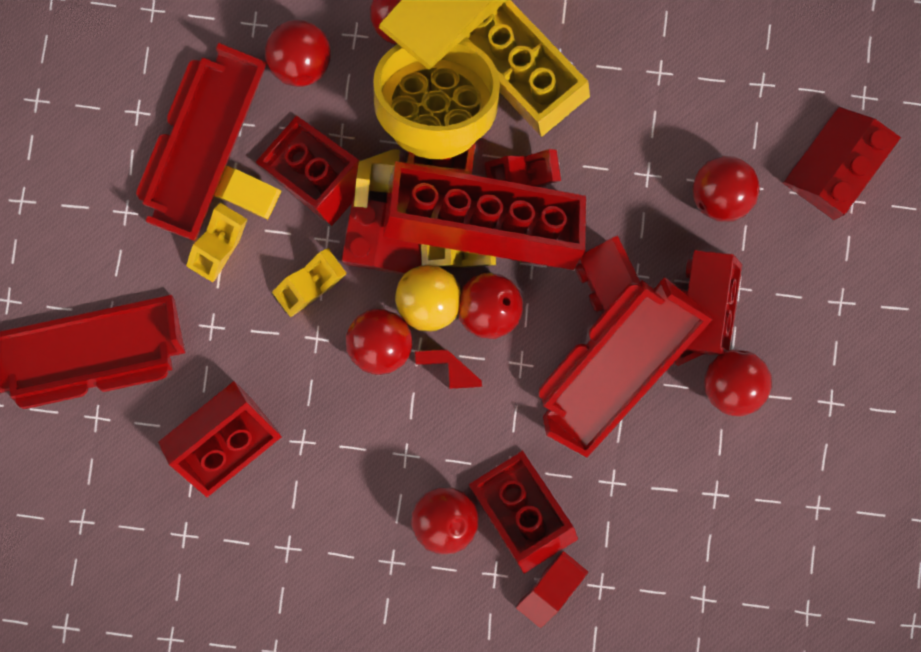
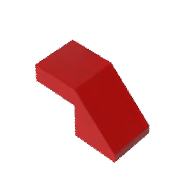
[485,149,561,187]
[415,350,482,389]
[516,551,589,628]

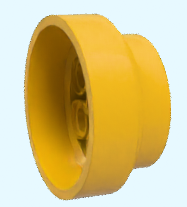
[373,40,500,159]

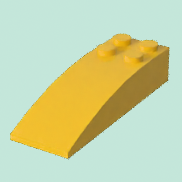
[379,0,506,70]
[463,0,590,137]

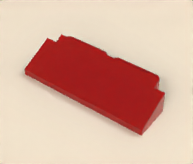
[136,43,267,241]
[538,277,713,458]
[0,295,185,409]

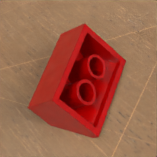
[783,107,901,220]
[575,235,640,314]
[683,250,743,356]
[158,381,282,497]

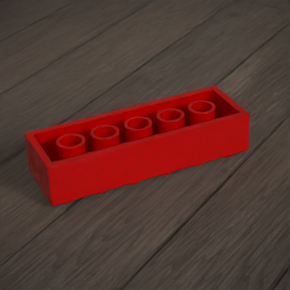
[383,161,586,270]

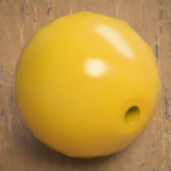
[395,265,461,332]

